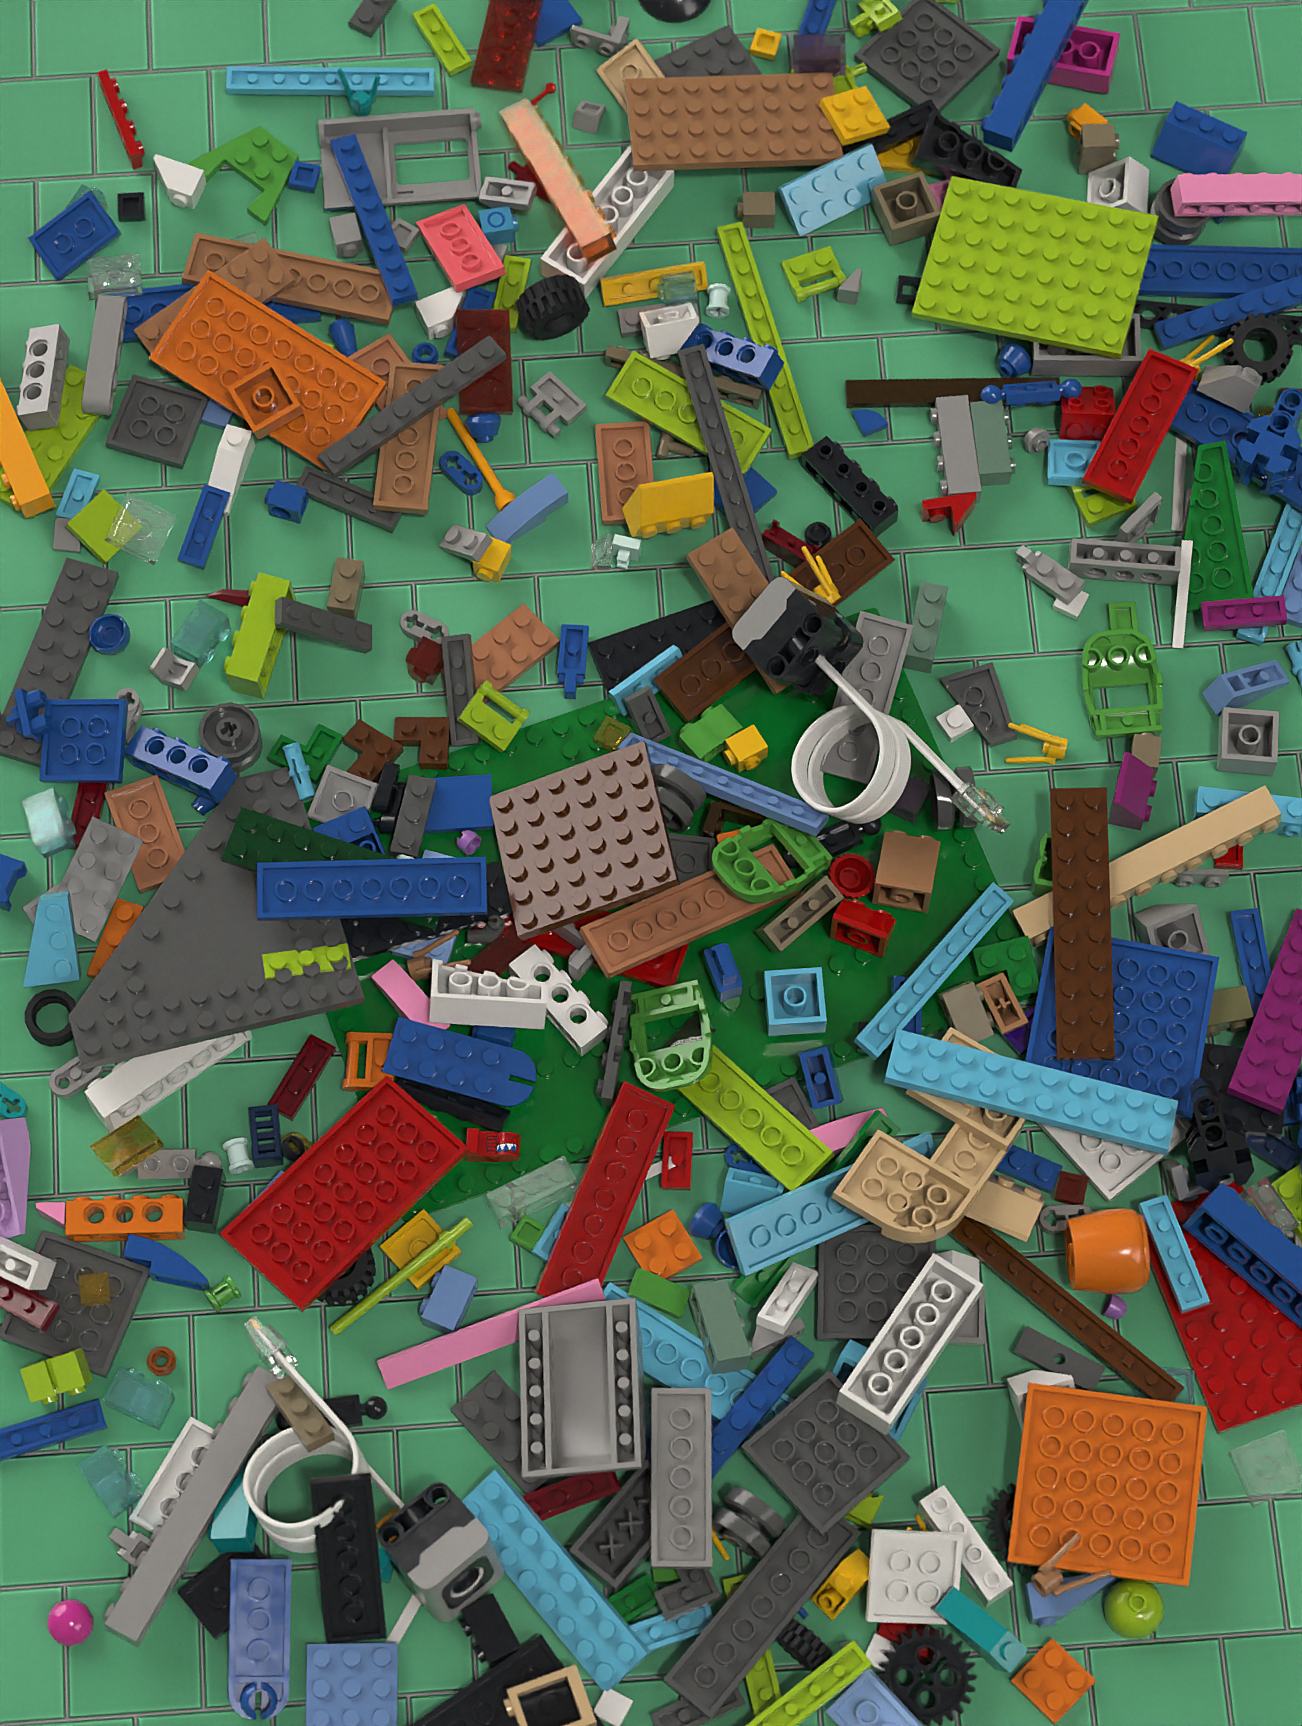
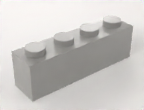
[930,395,981,504]

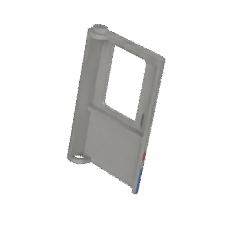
[318,108,482,211]

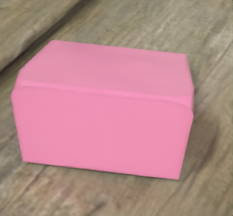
[36,1202,66,1230]

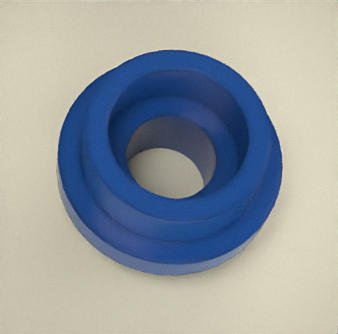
[412,342,439,364]

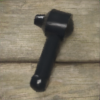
[373,782,407,835]

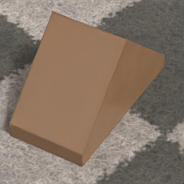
[978,973,1028,1035]

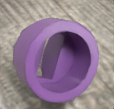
[457,830,481,855]
[1103,1294,1127,1319]

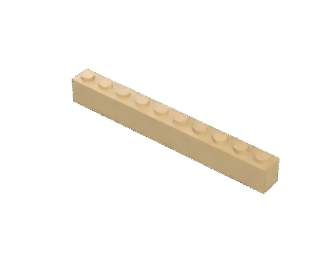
[1012,785,1281,947]

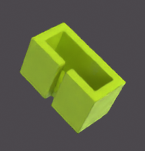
[20,1348,93,1405]

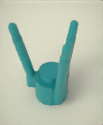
[337,68,380,117]

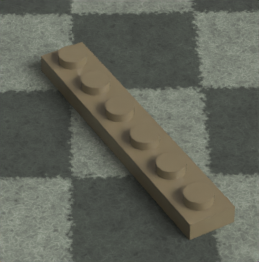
[605,346,761,410]

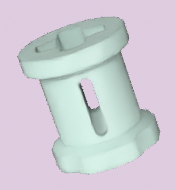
[706,283,731,318]
[222,1137,255,1174]

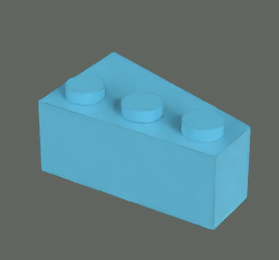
[23,891,82,988]

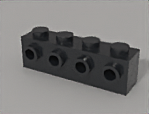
[801,436,899,537]

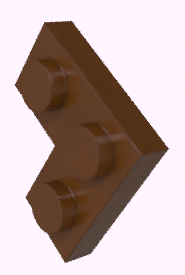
[393,717,450,769]
[342,719,404,783]

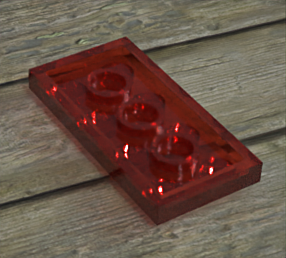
[471,0,544,93]
[455,309,513,415]

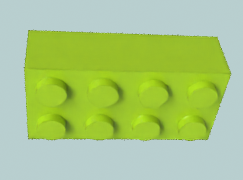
[223,572,296,699]

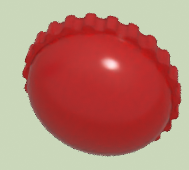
[827,853,876,899]

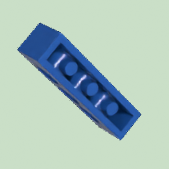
[677,323,784,390]
[125,725,237,804]

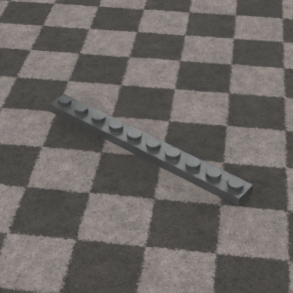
[678,344,774,584]

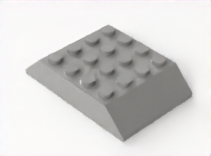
[519,1298,646,1479]

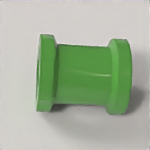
[203,1275,242,1313]

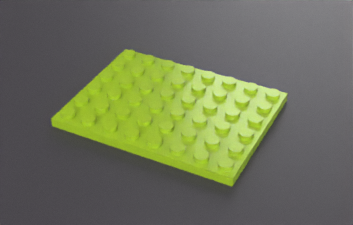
[912,176,1158,359]

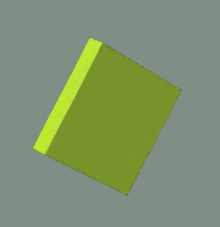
[65,489,143,565]

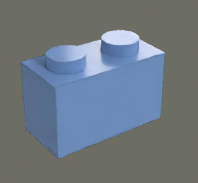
[419,1265,478,1334]

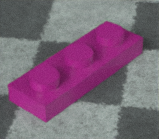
[1201,595,1287,632]

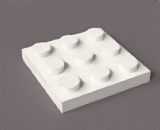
[866,1529,963,1625]

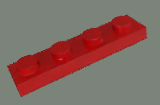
[97,69,145,170]

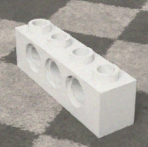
[509,944,608,1057]
[917,1485,1013,1607]

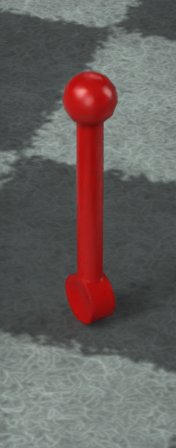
[515,82,556,119]

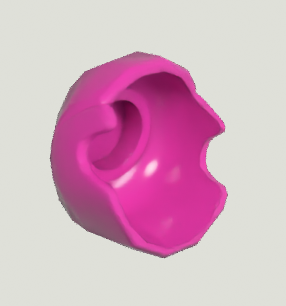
[47,1599,94,1647]

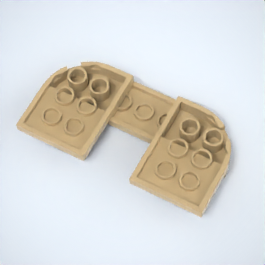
[832,1027,1025,1243]

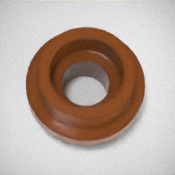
[147,1347,177,1376]

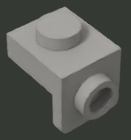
[150,648,200,691]

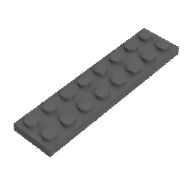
[0,558,119,768]
[663,1513,861,1720]

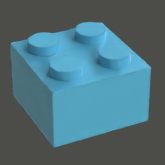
[763,967,827,1036]

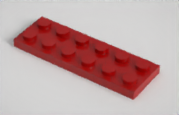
[1082,348,1198,505]

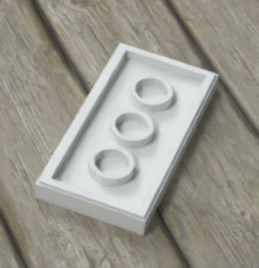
[129,1417,214,1534]

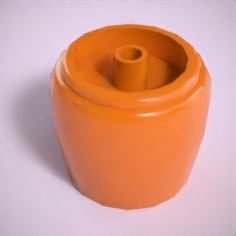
[1064,1208,1150,1295]

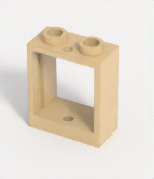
[504,1665,597,1726]

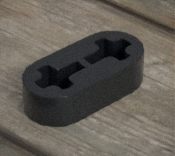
[373,762,400,813]

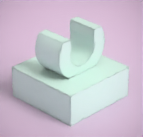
[612,534,641,569]

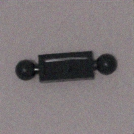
[782,818,882,869]
[276,1394,387,1431]

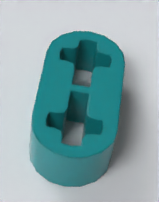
[0,1082,28,1119]

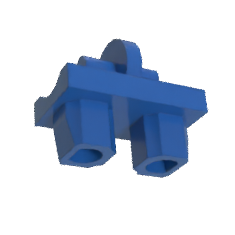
[6,688,54,743]

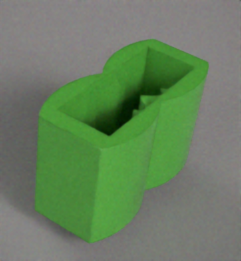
[678,704,743,763]
[1031,832,1053,897]

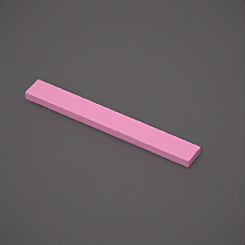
[377,1278,606,1389]

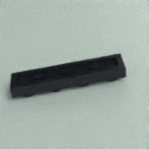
[841,99,938,155]
[396,1078,511,1132]

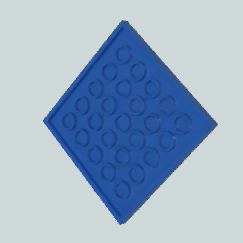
[1025,926,1219,1121]

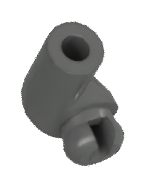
[467,915,505,944]

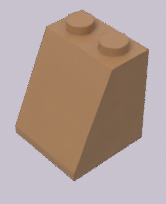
[872,830,941,913]

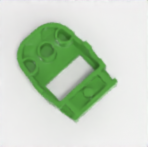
[1082,629,1163,741]
[712,818,833,903]
[629,980,713,1092]

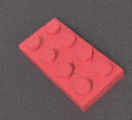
[416,204,506,293]

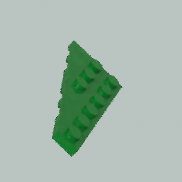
[1173,440,1254,616]

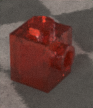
[406,636,444,685]

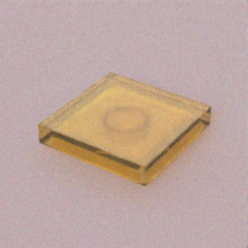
[90,1115,164,1178]

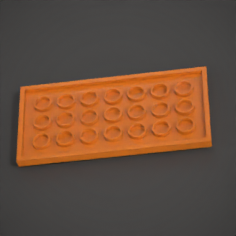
[149,270,388,474]

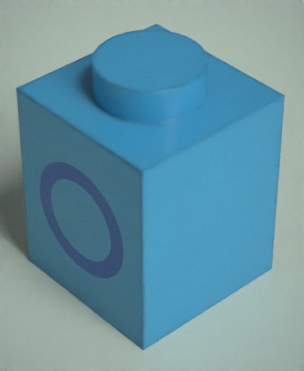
[478,206,519,245]

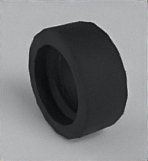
[25,989,76,1047]

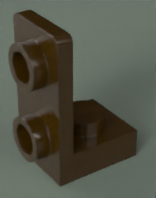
[703,800,766,838]

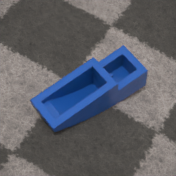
[123,1234,210,1291]

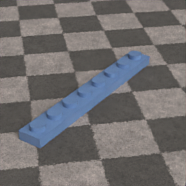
[617,732,829,836]

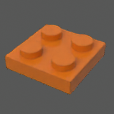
[623,1209,703,1280]
[1010,1638,1096,1725]

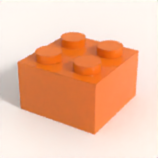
[227,360,305,440]

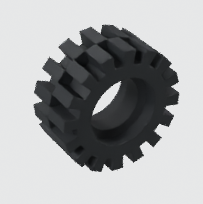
[776,1619,833,1672]

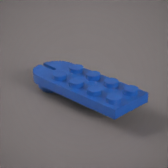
[382,1017,537,1107]
[227,1559,292,1720]

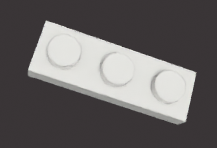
[756,1262,819,1335]

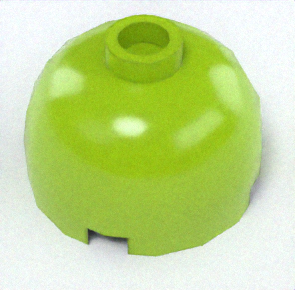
[1104,1579,1165,1639]

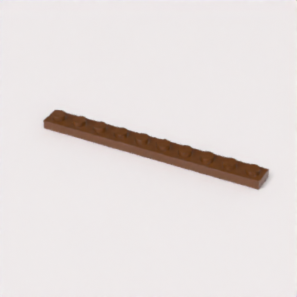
[948,1215,1184,1402]

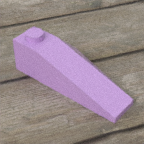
[0,1117,31,1239]

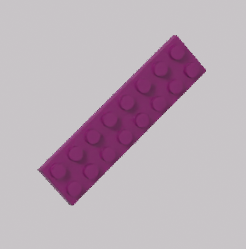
[1226,908,1302,1115]

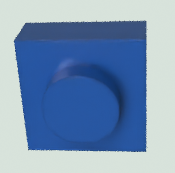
[288,161,321,193]

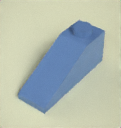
[1202,660,1290,716]
[1024,1574,1116,1628]

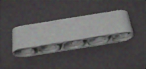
[82,295,127,416]

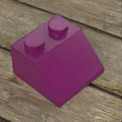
[1108,752,1157,831]

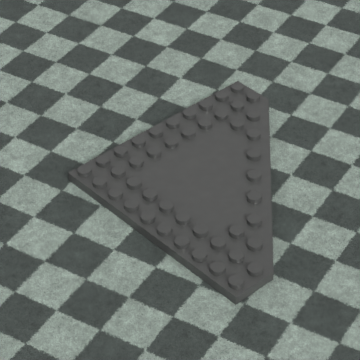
[69,767,364,1070]

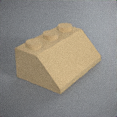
[965,1174,1046,1242]

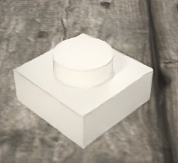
[935,704,974,743]

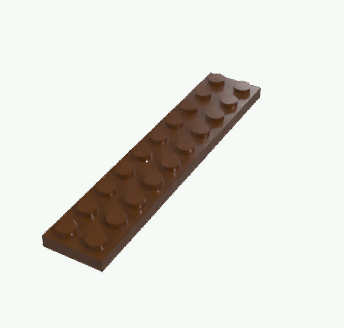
[652,518,895,724]
[1050,787,1115,1061]

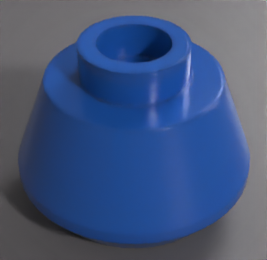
[997,343,1032,378]
[465,413,501,442]
[689,1202,726,1240]

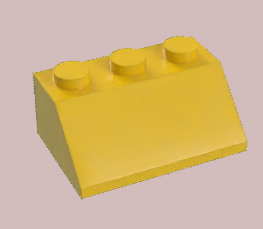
[622,472,714,538]

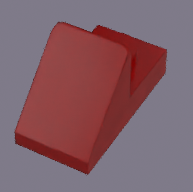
[921,492,977,536]

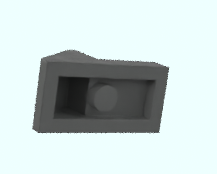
[624,686,672,743]

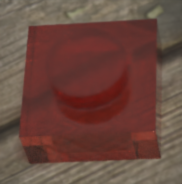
[1054,1171,1089,1205]

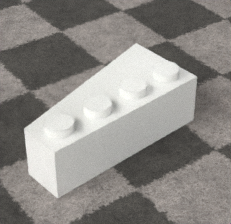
[429,959,547,1029]

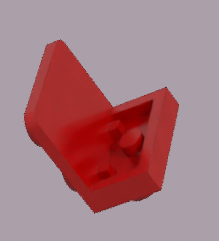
[1059,385,1116,441]

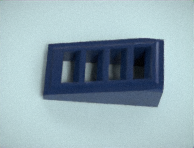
[249,1104,284,1168]

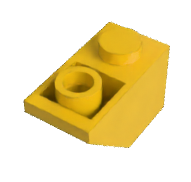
[811,1548,870,1621]

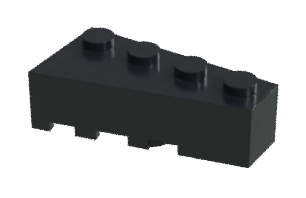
[911,108,1022,188]

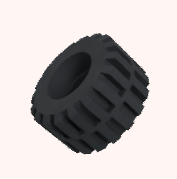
[516,275,590,340]
[1223,313,1294,386]
[317,1247,376,1307]

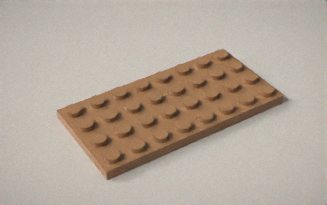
[624,72,843,171]

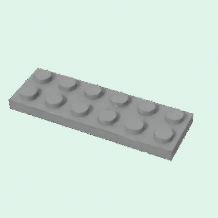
[820,611,914,785]
[651,1388,712,1569]

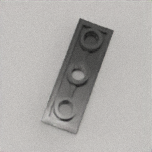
[1013,1326,1106,1391]

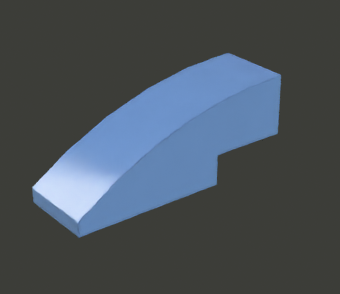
[486,473,568,544]

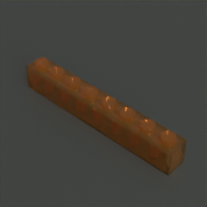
[499,98,617,264]

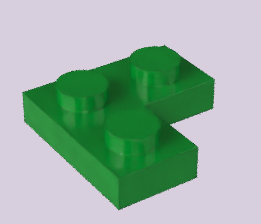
[267,724,343,785]
[973,936,1040,997]

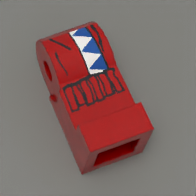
[466,1128,521,1162]

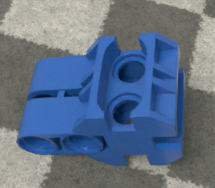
[1233,388,1302,496]

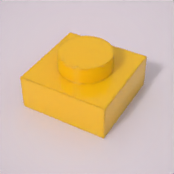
[750,28,782,61]

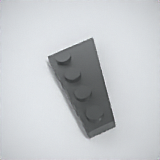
[596,980,632,1108]

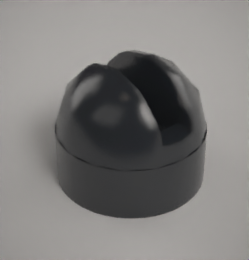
[281,1136,305,1161]

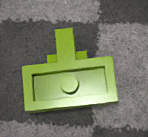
[849,0,903,38]

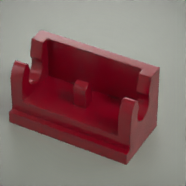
[762,519,821,568]

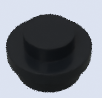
[804,522,832,548]

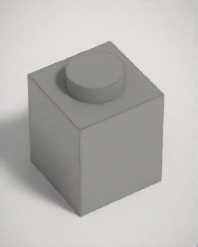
[329,212,363,258]

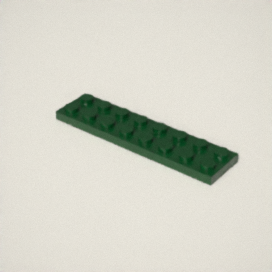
[221,807,441,932]

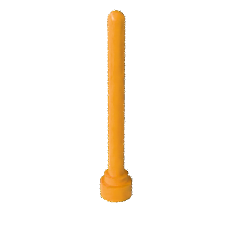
[446,408,516,512]

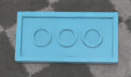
[777,143,887,237]

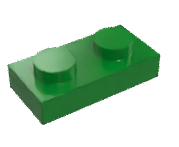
[607,1573,659,1624]

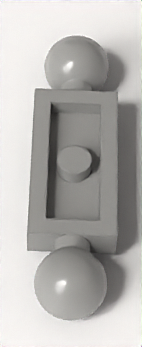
[112,1149,222,1179]

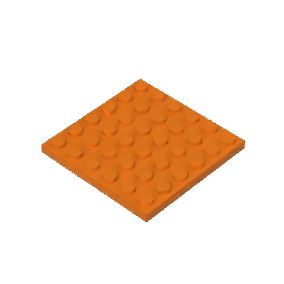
[1007,1383,1207,1588]

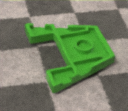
[189,126,299,226]

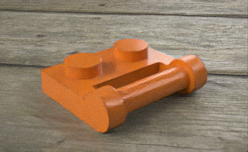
[342,1032,395,1092]

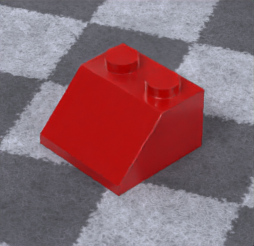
[830,899,896,958]

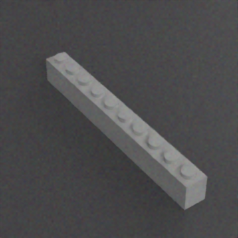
[103,1366,281,1648]

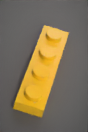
[600,261,708,306]

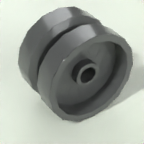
[1148,178,1211,245]
[198,702,263,773]
[653,763,706,832]
[929,766,978,831]
[712,1486,786,1560]

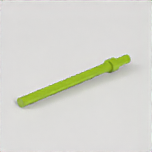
[329,1217,474,1336]

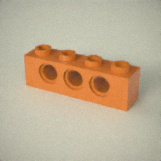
[65,1195,186,1243]

